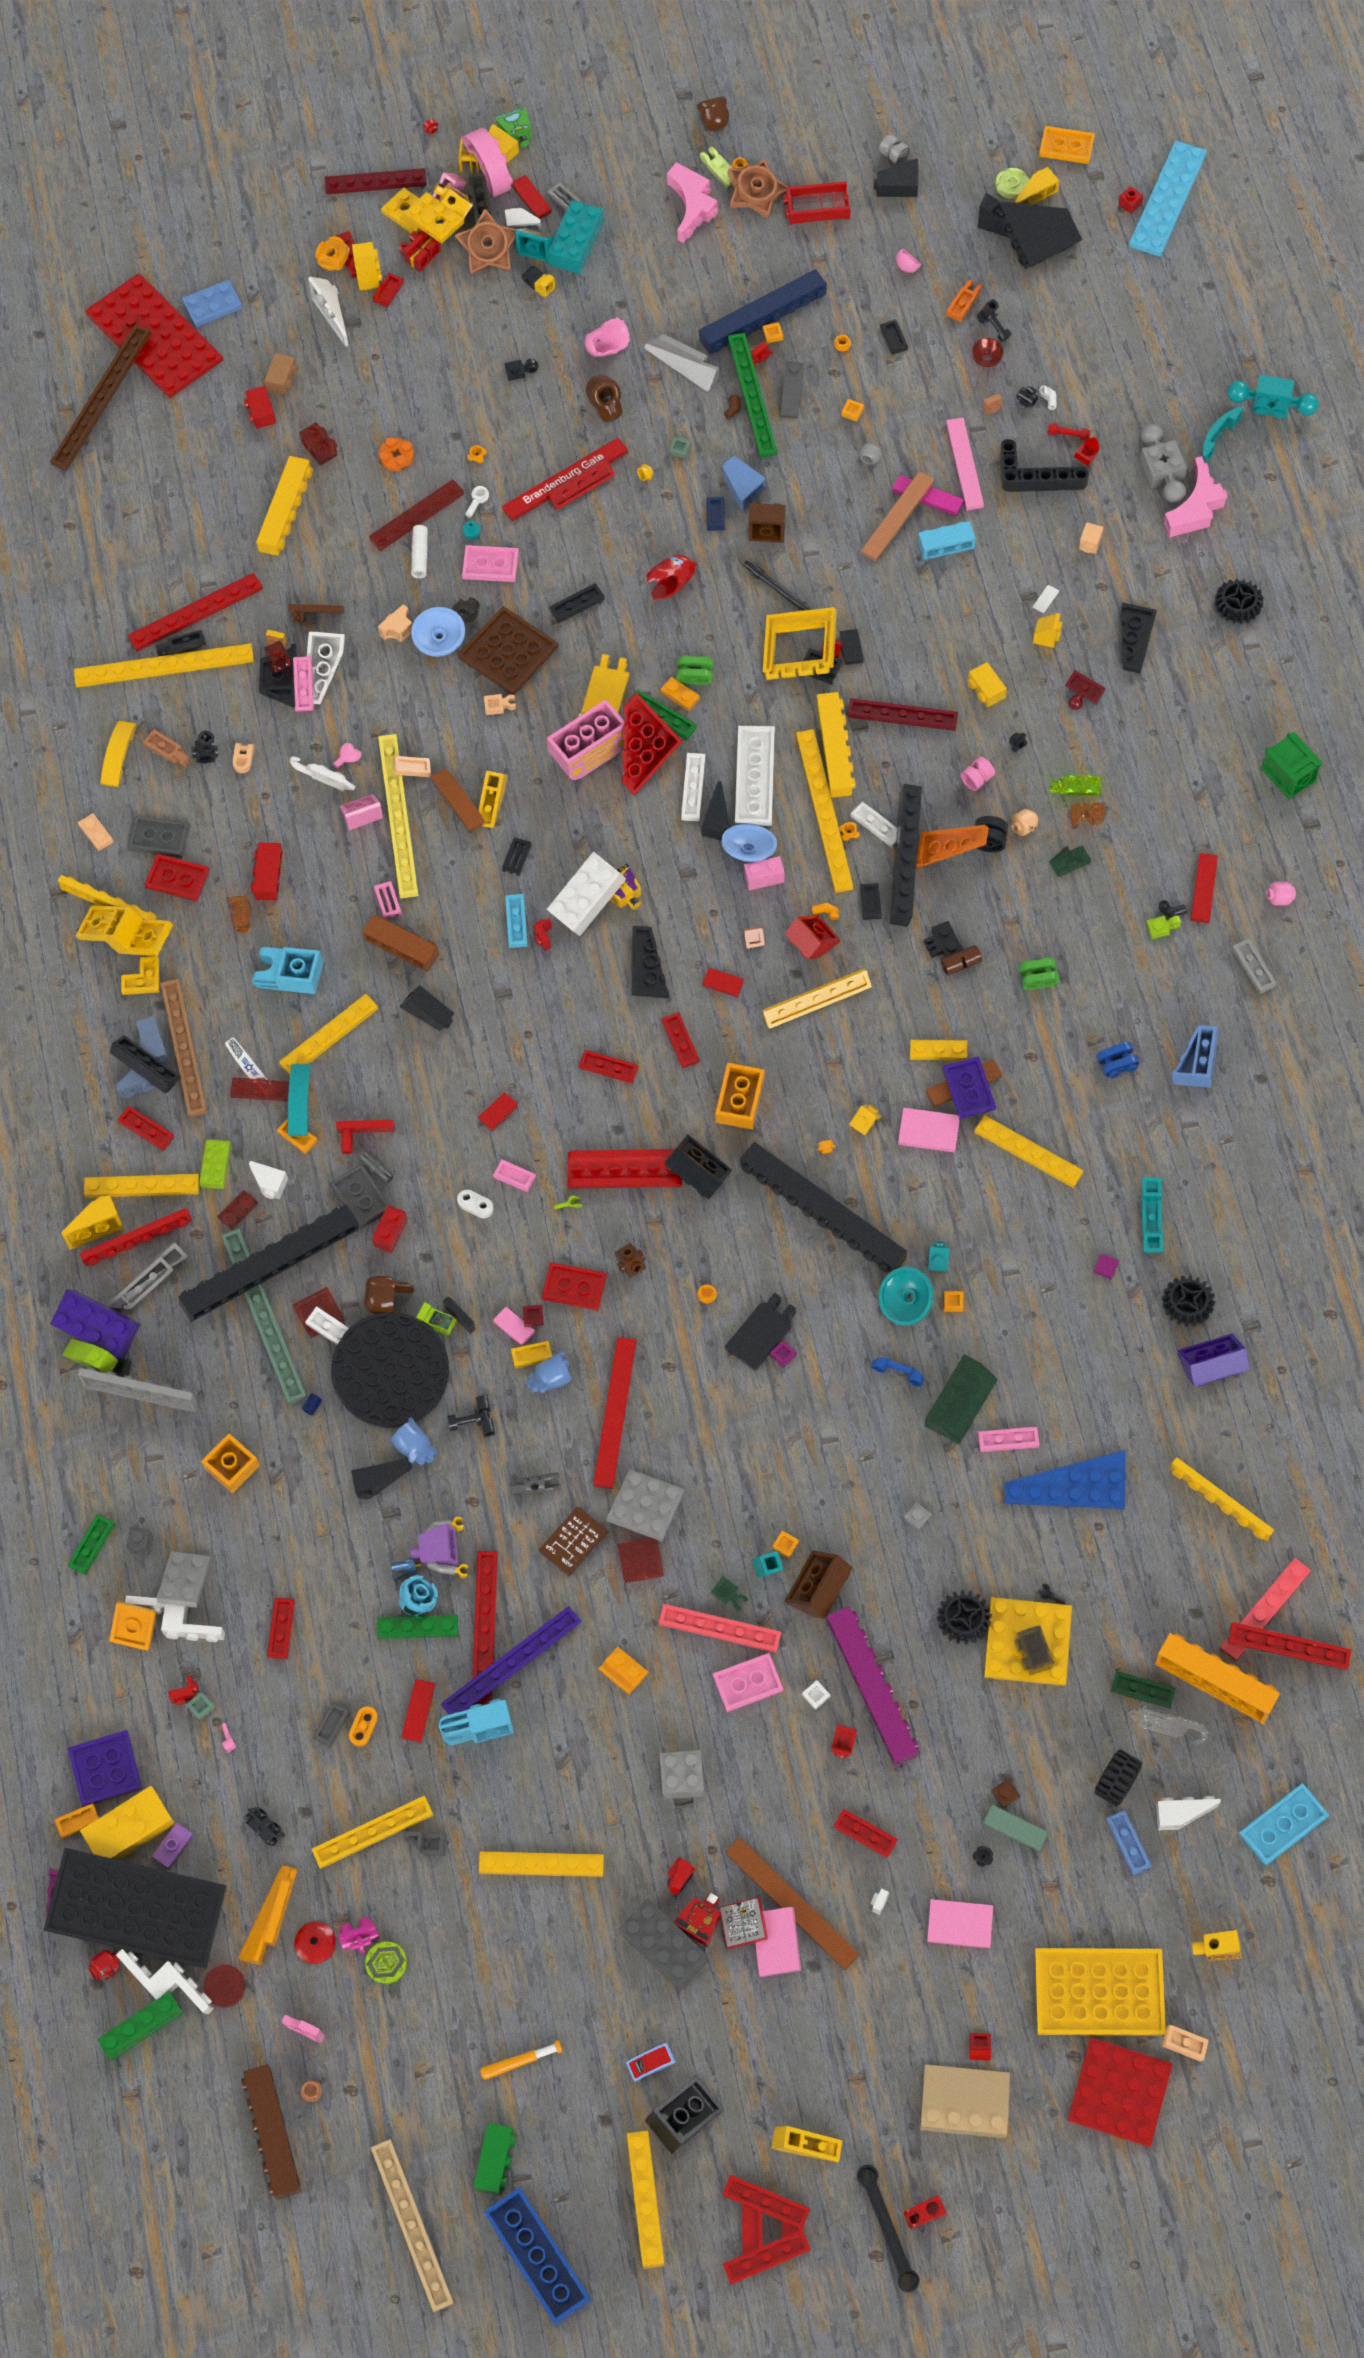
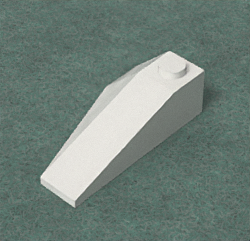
[308,277,348,347]
[307,632,345,705]

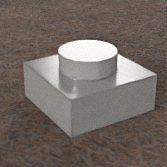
[904,1502,932,1531]

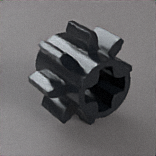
[1016,386,1038,408]

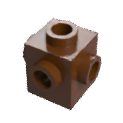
[614,1243,646,1278]

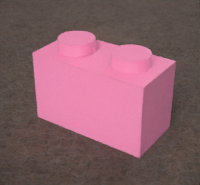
[744,856,785,890]

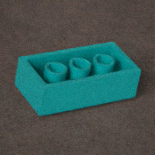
[547,200,604,274]

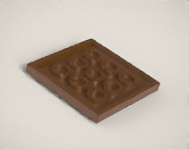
[457,606,559,695]

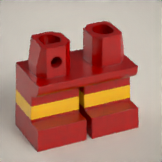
[399,231,441,272]

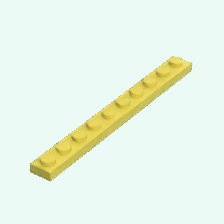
[378,734,419,899]

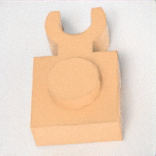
[484,694,516,715]

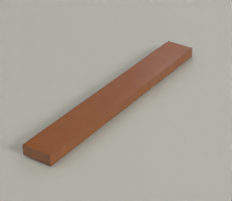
[725,1837,859,1971]

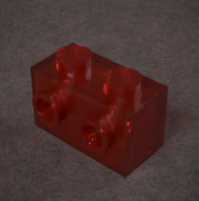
[299,422,338,466]

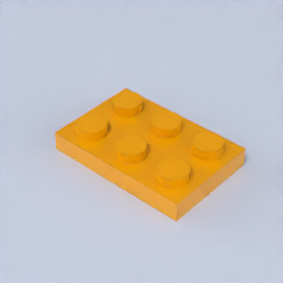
[1039,126,1095,164]

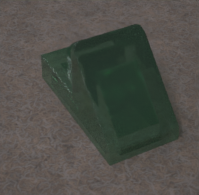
[1049,845,1091,877]

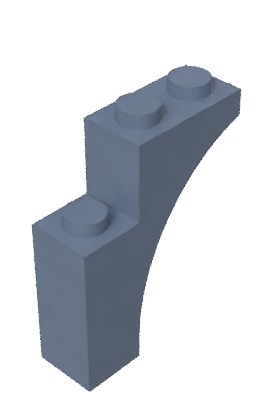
[116,1016,169,1098]

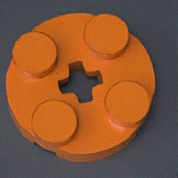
[379,437,414,471]

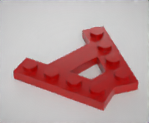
[722,2175,811,2285]

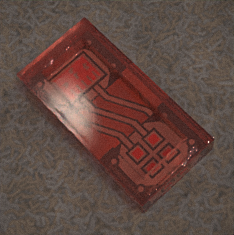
[217,1190,258,1230]

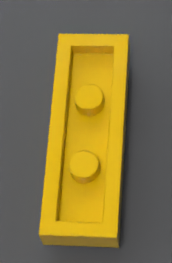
[910,1040,967,1061]

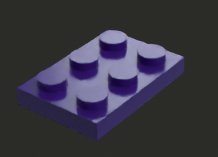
[942,1056,996,1120]

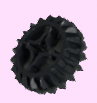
[1215,578,1264,624]
[1162,1275,1215,1327]
[937,1590,992,1645]

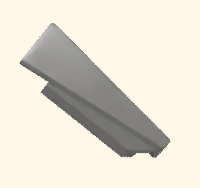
[644,334,719,392]
[104,1241,188,1309]

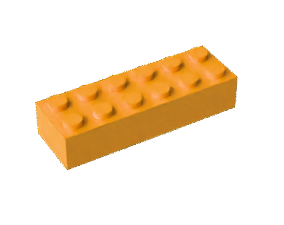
[1155,1633,1280,1724]

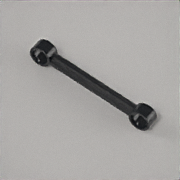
[857,2165,920,2293]

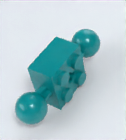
[1227,375,1319,419]

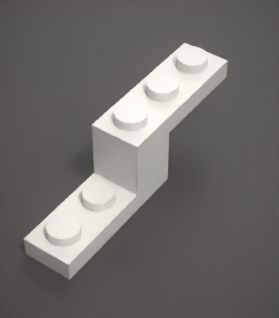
[125,1596,225,1642]
[116,1949,214,2014]

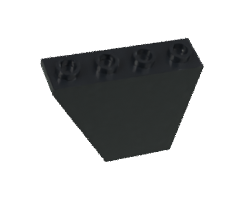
[995,202,1083,270]

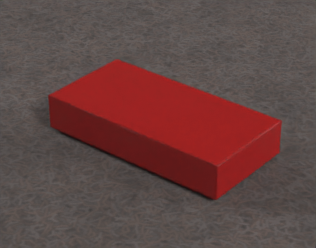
[372,273,404,308]
[703,968,744,998]
[478,1092,518,1131]

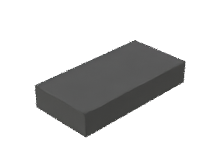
[313,1702,351,1748]

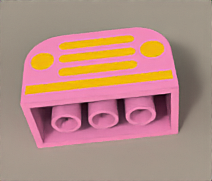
[547,700,624,780]

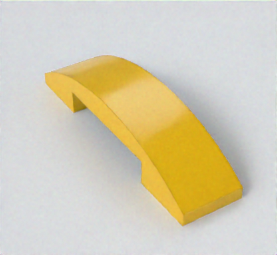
[100,721,137,787]

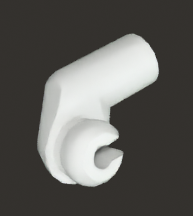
[1039,385,1056,410]

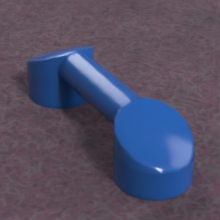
[871,1358,924,1387]

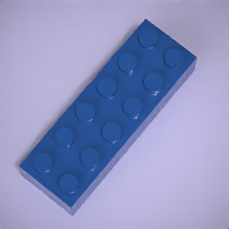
[484,2187,592,2327]

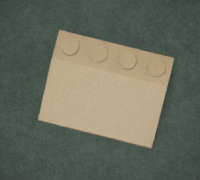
[920,2064,1010,2138]

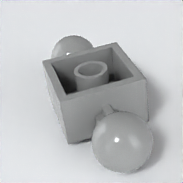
[1140,424,1187,503]

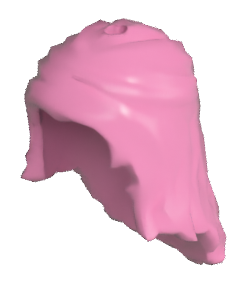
[584,317,630,357]

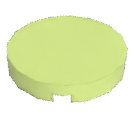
[995,168,1029,199]

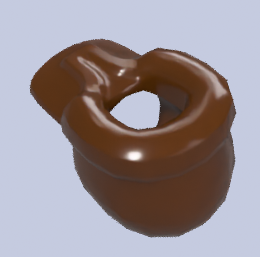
[697,96,730,132]
[585,375,623,422]
[364,1276,414,1314]

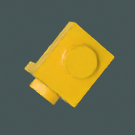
[849,1104,881,1135]

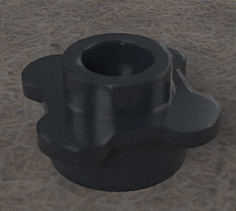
[1009,733,1027,752]

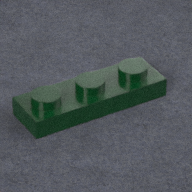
[1111,1671,1176,1709]

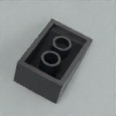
[644,2076,724,2154]

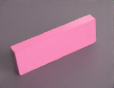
[293,656,314,712]
[978,1427,1039,1452]

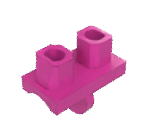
[338,1917,379,1954]

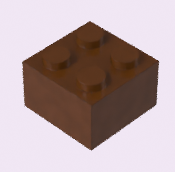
[748,502,786,543]

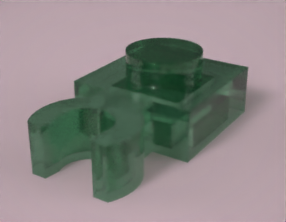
[710,1576,748,1611]

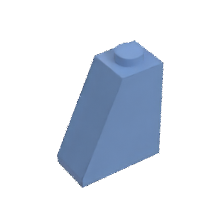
[722,456,766,511]

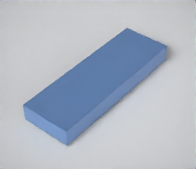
[1105,1810,1152,1876]

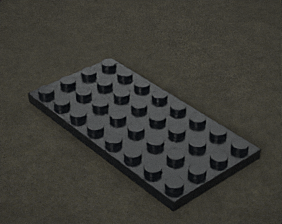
[43,1848,227,1969]

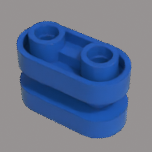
[1096,1042,1140,1079]

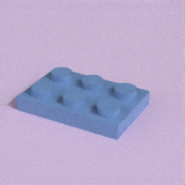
[182,280,243,327]

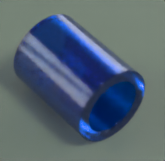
[302,1393,323,1416]

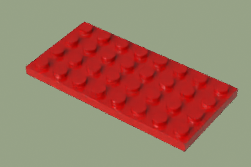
[85,273,223,399]

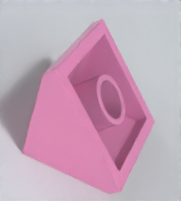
[339,794,383,830]

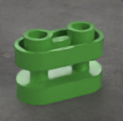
[676,655,713,685]
[1019,957,1060,990]

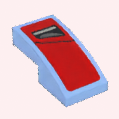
[626,2043,676,2082]

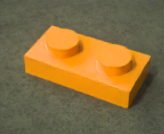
[660,677,700,711]

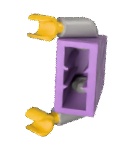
[410,1517,469,1578]

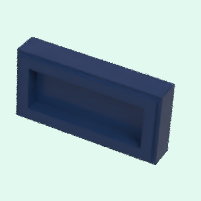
[707,497,725,531]

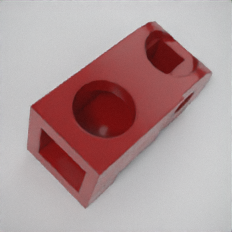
[903,2195,947,2229]

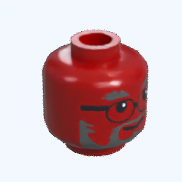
[88,1950,121,1982]

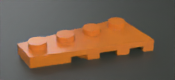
[916,825,989,868]

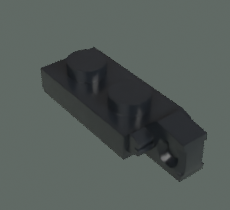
[155,630,207,657]

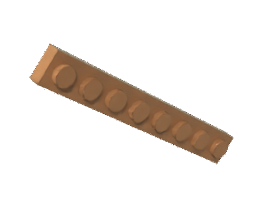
[161,979,208,1118]

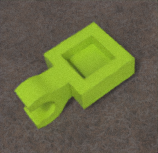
[1146,916,1181,939]

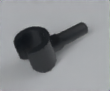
[1039,1584,1066,1605]

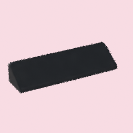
[110,1035,181,1094]

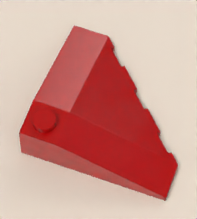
[621,693,682,795]

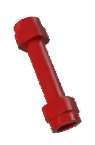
[1047,423,1091,441]

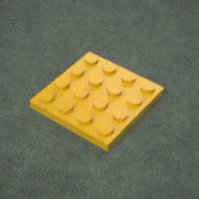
[984,1597,1072,1686]

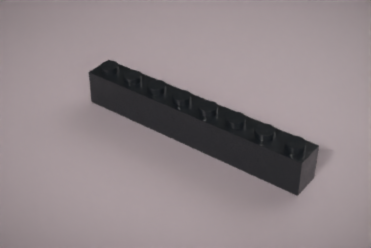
[889,784,922,927]

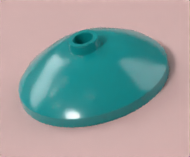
[879,1267,934,1326]

